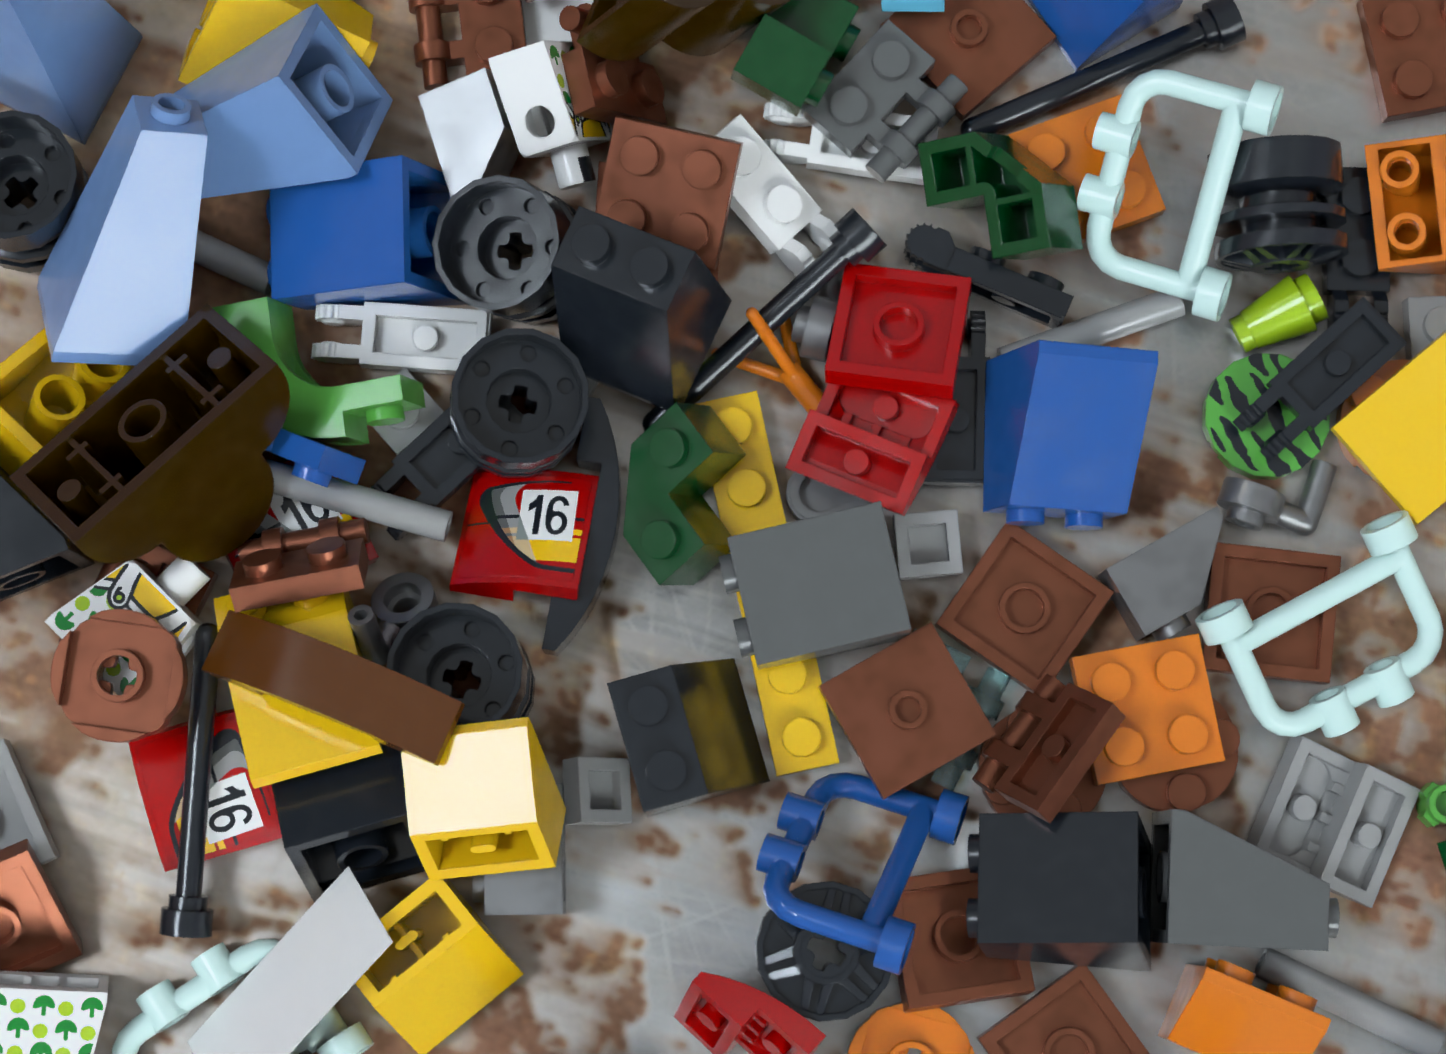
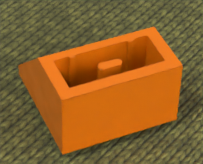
[1364,134,1446,275]
[1157,958,1332,1054]

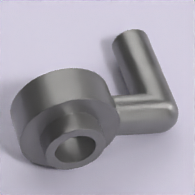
[791,267,845,363]
[1217,459,1337,536]
[348,572,439,666]

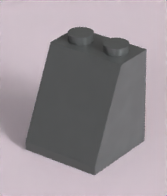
[718,501,912,670]
[1151,809,1340,951]

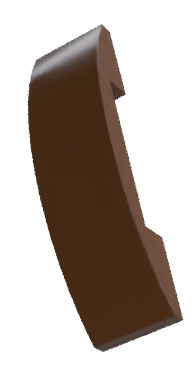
[201,610,465,766]

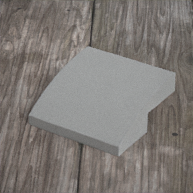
[1247,736,1421,908]

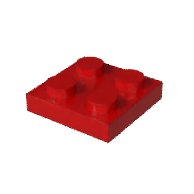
[825,263,972,399]

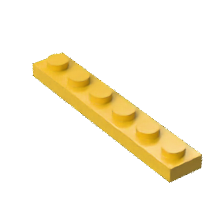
[696,390,840,777]

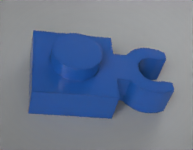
[266,429,366,488]

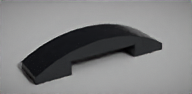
[542,397,621,656]

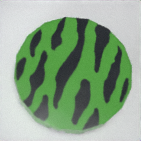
[1202,353,1330,480]

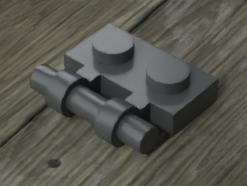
[803,19,968,183]

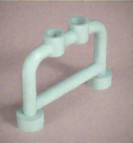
[1076,69,1284,322]
[1195,510,1444,738]
[112,939,374,1054]

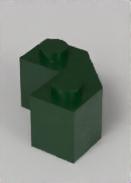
[731,0,861,117]
[918,131,1083,260]
[623,402,746,586]

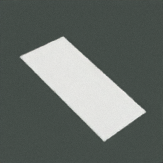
[187,866,393,1054]

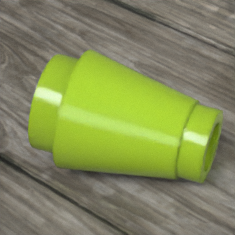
[1229,273,1329,353]

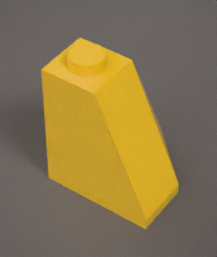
[178,0,378,84]

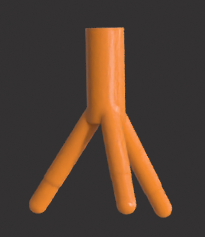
[711,307,823,413]

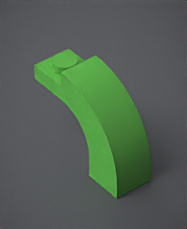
[212,297,426,446]

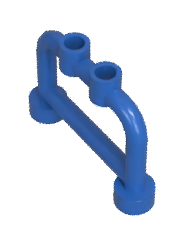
[756,772,970,975]

